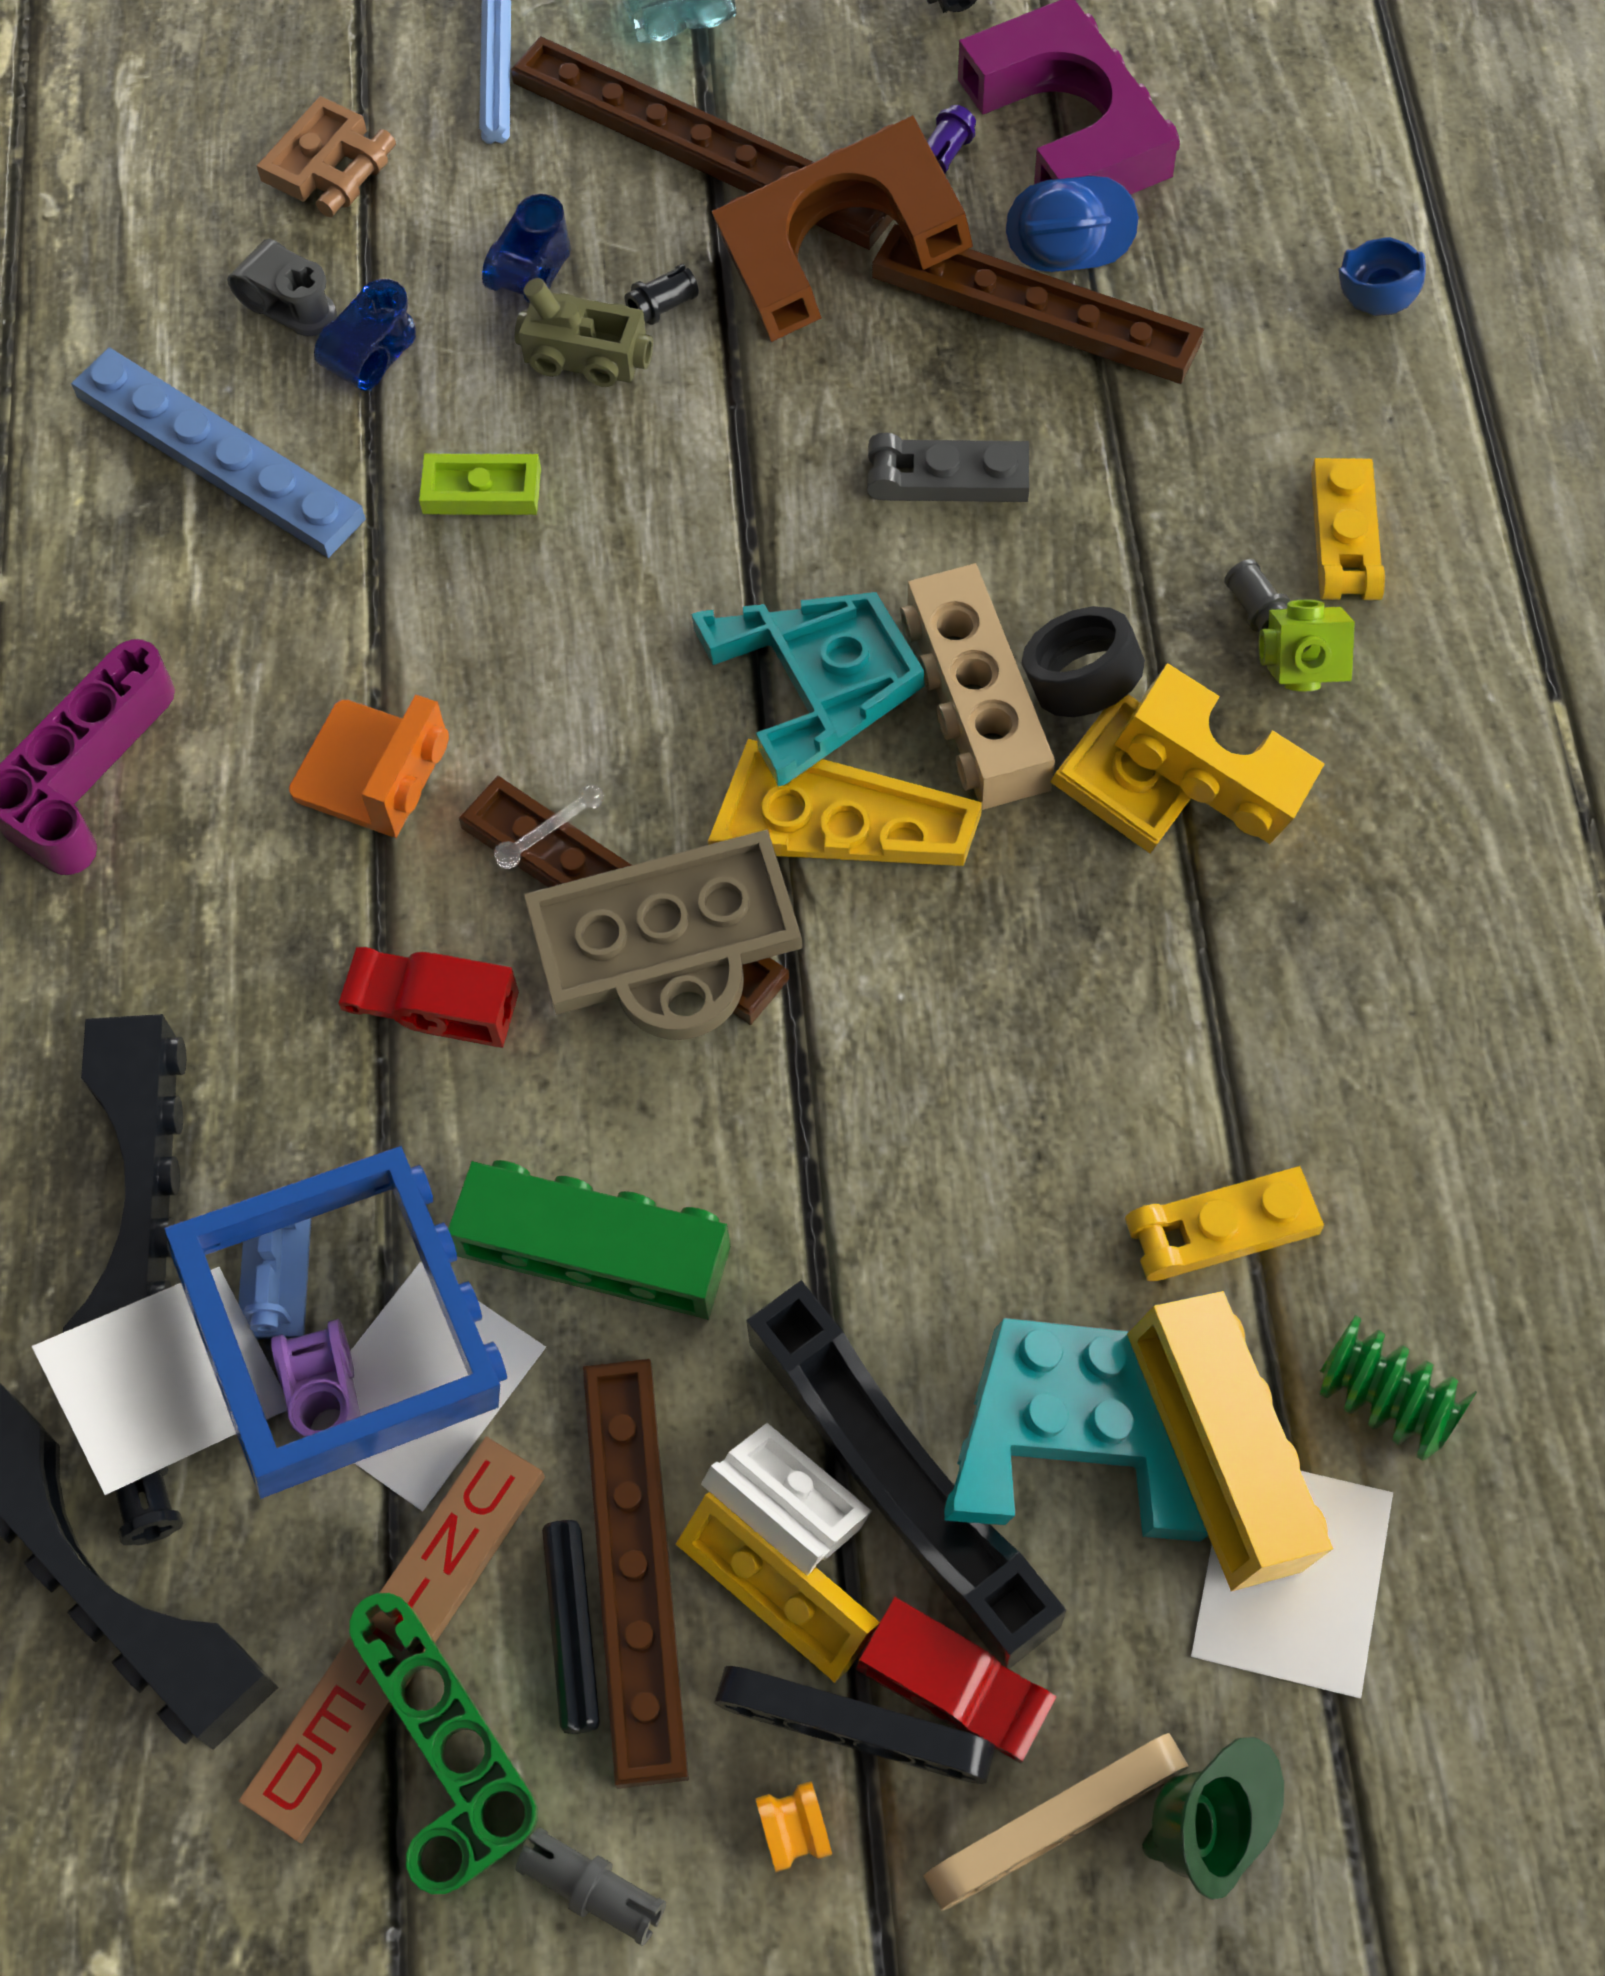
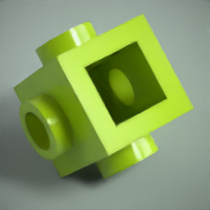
[1259,600,1355,691]

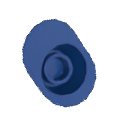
[1006,176,1139,272]

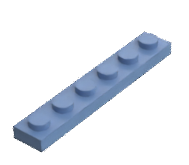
[71,347,366,558]

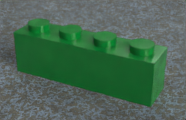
[448,1160,731,1320]

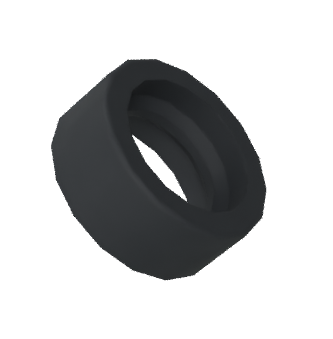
[1021,606,1145,718]

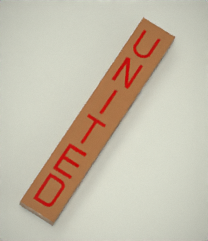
[239,1436,545,1844]

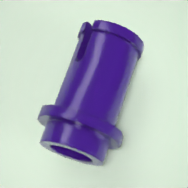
[927,105,976,174]

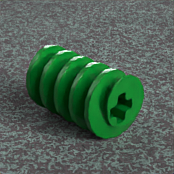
[1320,1315,1477,1461]

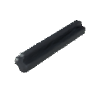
[542,1520,600,1734]

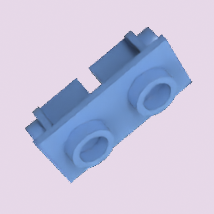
[238,1218,311,1339]

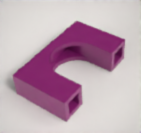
[958,0,1180,195]

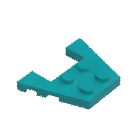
[691,592,925,787]
[944,1318,1208,1542]

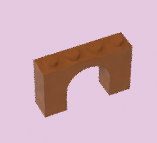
[712,115,973,342]

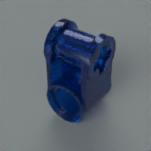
[482,194,571,303]
[314,279,416,391]

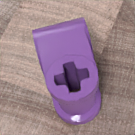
[271,1319,361,1439]

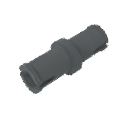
[516,1828,666,1946]

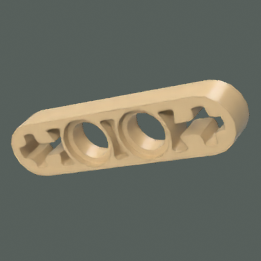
[923,1733,1189,1911]

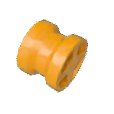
[755,1781,832,1872]

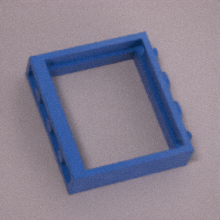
[164,1146,507,1499]

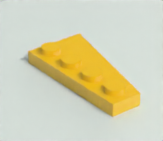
[708,739,982,866]

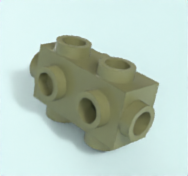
[514,278,653,387]

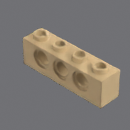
[900,563,1055,810]

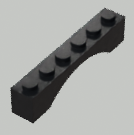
[63,1014,187,1333]
[746,1280,1066,1669]
[0,1383,279,1750]

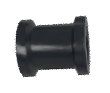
[115,1466,183,1545]

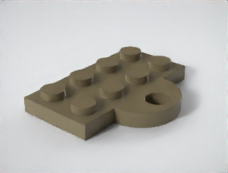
[524,829,803,1040]

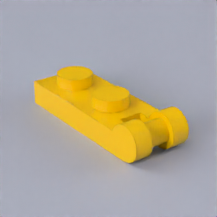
[1311,458,1385,600]
[1125,1166,1324,1281]

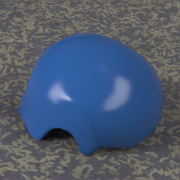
[1338,237,1426,316]

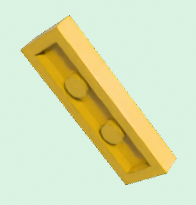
[676,1492,880,1683]

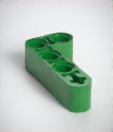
[349,1593,538,1894]

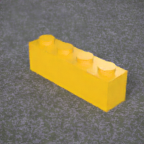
[1127,1291,1333,1591]

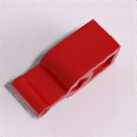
[338,947,519,1048]
[856,1597,1056,1764]

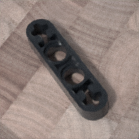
[714,1666,995,1784]

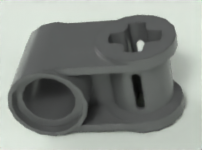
[227,239,337,336]

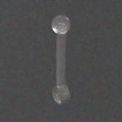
[494,784,604,869]

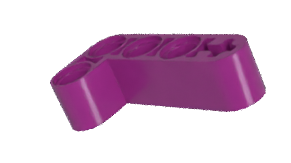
[0,639,175,875]

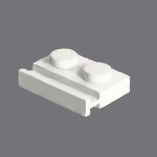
[701,1423,872,1576]

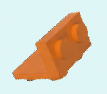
[289,694,449,838]

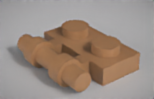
[257,96,396,217]

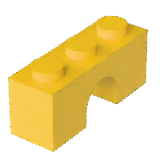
[1114,663,1325,844]

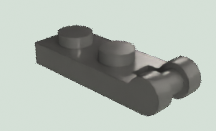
[867,433,1029,502]

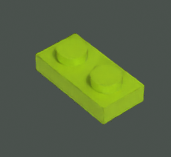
[419,453,541,515]

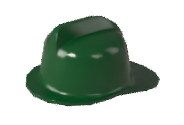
[1142,1737,1284,1900]

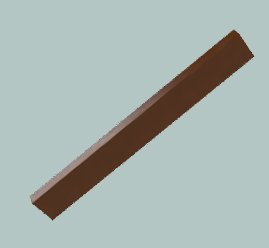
[511,36,893,250]

